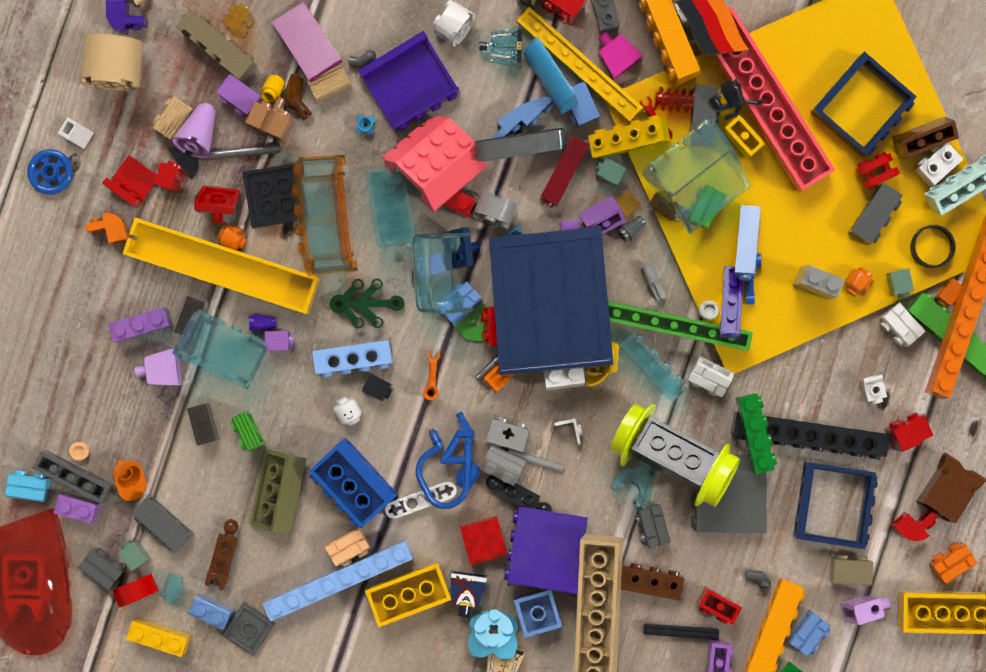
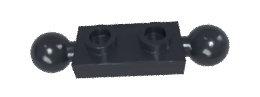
[486,475,552,512]

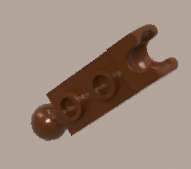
[205,519,239,590]

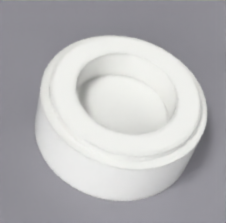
[699,301,719,320]

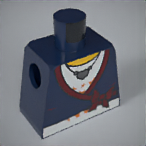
[451,571,488,617]

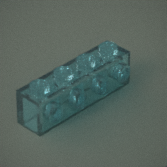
[619,332,687,402]

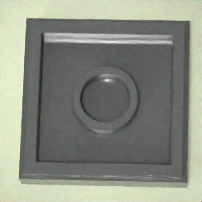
[222,601,276,656]

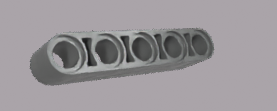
[475,128,566,162]

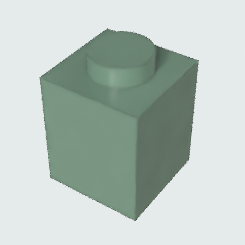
[595,158,626,187]
[886,268,914,298]
[118,539,151,572]

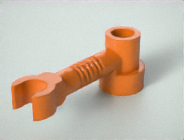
[423,351,440,401]

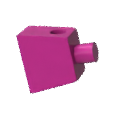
[598,32,643,81]

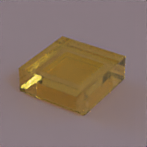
[616,190,641,217]

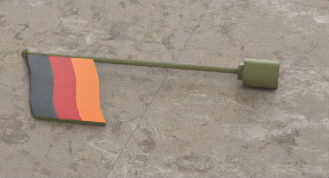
[672,0,749,56]

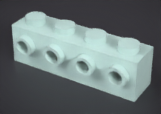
[924,155,986,216]

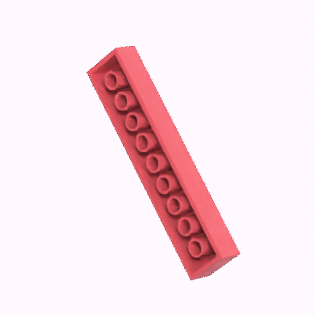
[711,7,835,193]

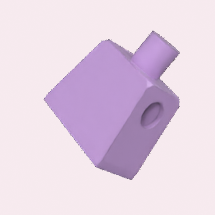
[135,349,182,385]
[840,596,891,625]

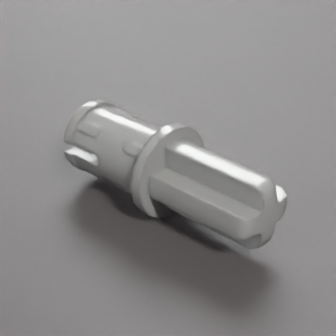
[641,263,666,301]

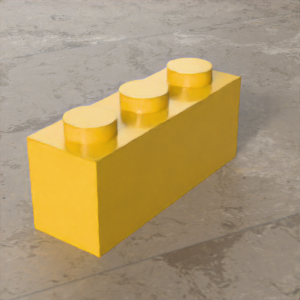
[126,618,191,657]

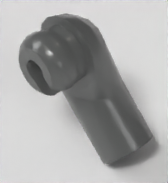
[348,50,376,68]
[745,570,771,591]

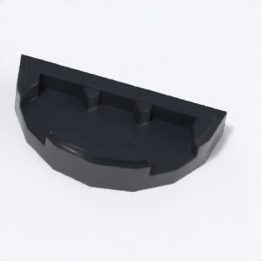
[168,146,199,179]

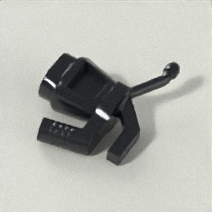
[709,78,765,120]

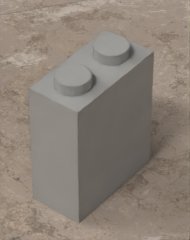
[793,265,845,300]

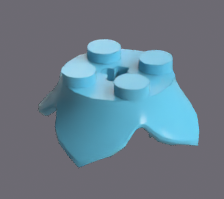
[468,609,518,659]

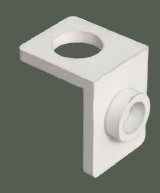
[553,418,583,445]

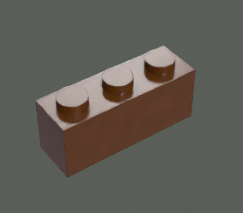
[892,116,959,159]

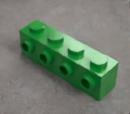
[735,393,777,474]

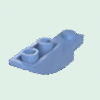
[492,96,554,138]

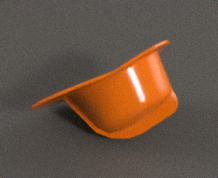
[112,459,146,501]

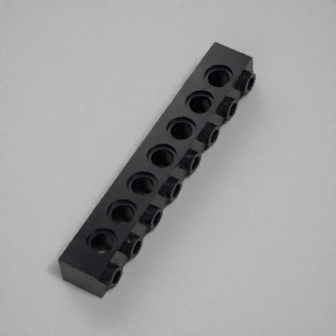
[731,412,890,460]

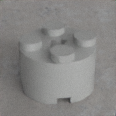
[472,191,517,230]

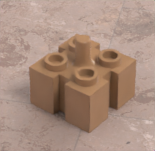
[245,97,295,144]

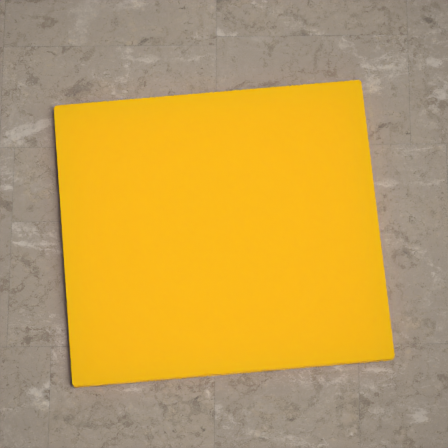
[605,0,986,374]

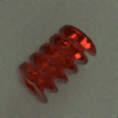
[654,86,695,113]

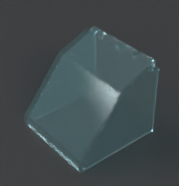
[642,117,751,235]

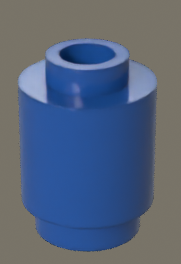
[454,462,481,489]

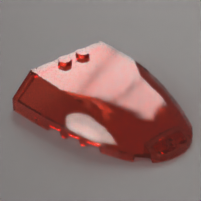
[0,507,72,655]

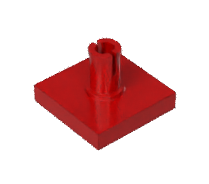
[194,186,240,223]

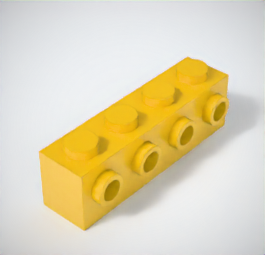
[588,115,671,159]

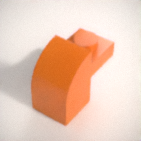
[85,212,131,244]

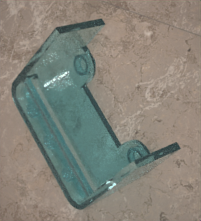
[412,232,473,314]

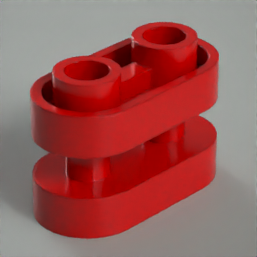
[855,151,900,190]

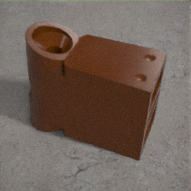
[916,452,986,523]

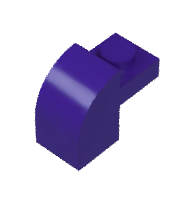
[106,0,148,35]

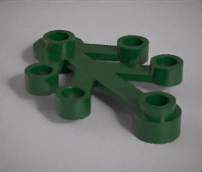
[330,278,405,329]

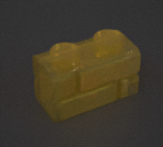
[222,3,255,39]

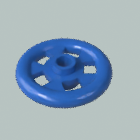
[27,149,73,195]

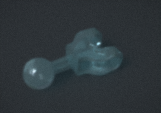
[610,463,655,510]

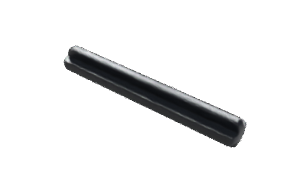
[643,623,719,640]

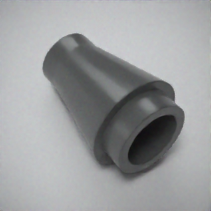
[617,216,646,242]

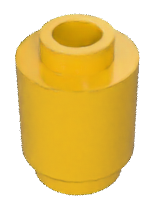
[261,75,285,103]

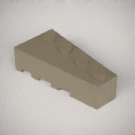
[176,9,256,82]

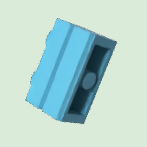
[5,470,51,502]

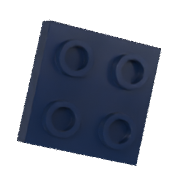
[442,227,480,270]

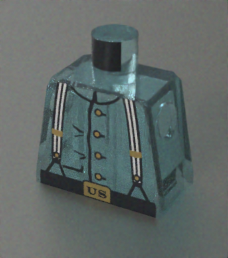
[479,28,522,68]

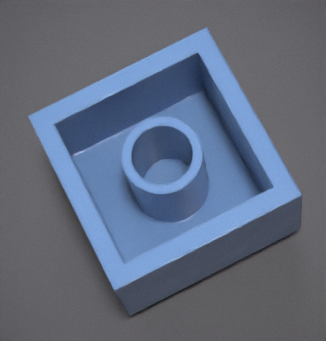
[514,589,562,638]

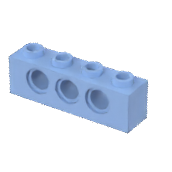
[312,340,393,377]

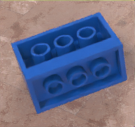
[309,438,398,528]

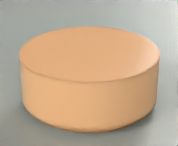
[69,442,90,461]

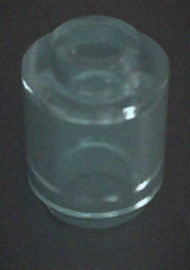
[160,573,184,603]

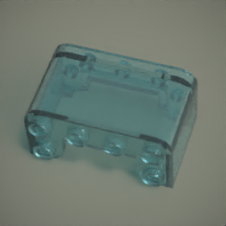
[172,309,268,389]

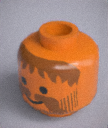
[217,223,247,251]
[844,267,874,297]

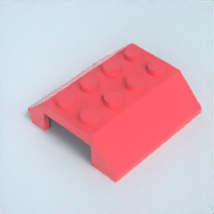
[382,115,487,213]

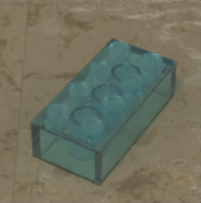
[365,167,417,248]

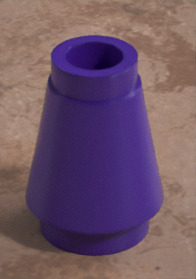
[249,314,276,333]

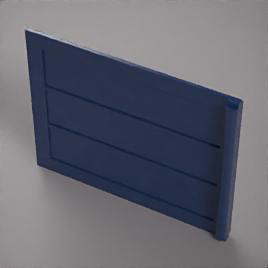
[489,226,614,376]

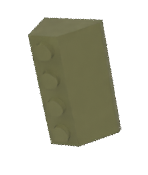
[250,449,307,534]

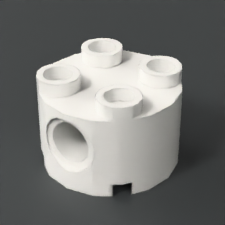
[433,0,475,47]

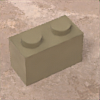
[830,554,874,585]

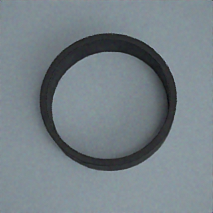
[910,225,956,268]

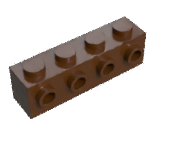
[621,561,684,601]

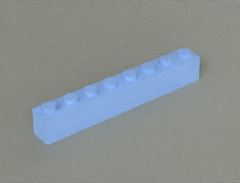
[263,539,414,622]

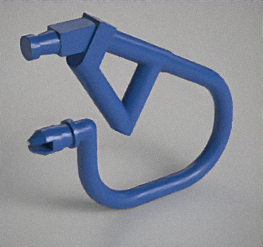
[415,412,475,509]

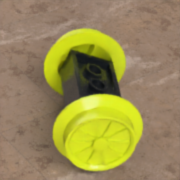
[610,403,741,507]

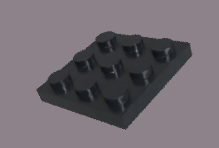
[242,162,309,229]

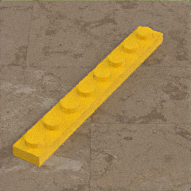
[516,7,643,123]

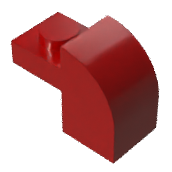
[890,510,938,541]
[112,573,159,608]

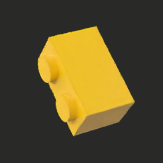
[722,115,765,159]

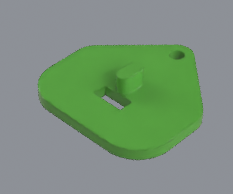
[451,303,488,341]

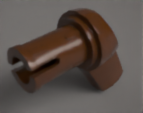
[285,74,312,121]

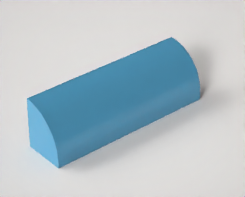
[524,37,578,114]

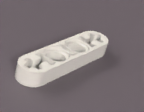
[385,481,457,519]

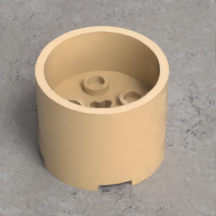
[80,34,144,92]

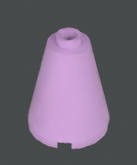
[173,103,216,158]

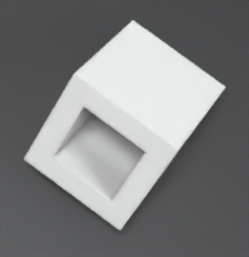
[58,117,94,149]

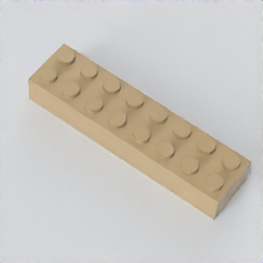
[574,534,623,672]

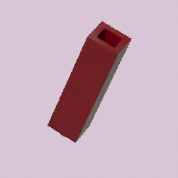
[540,135,590,208]

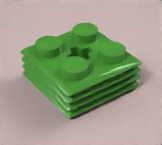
[230,411,265,451]

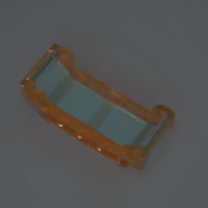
[291,155,358,276]

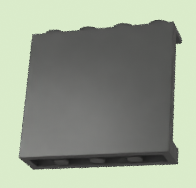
[691,455,767,533]

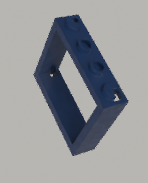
[811,51,917,157]
[793,461,878,549]

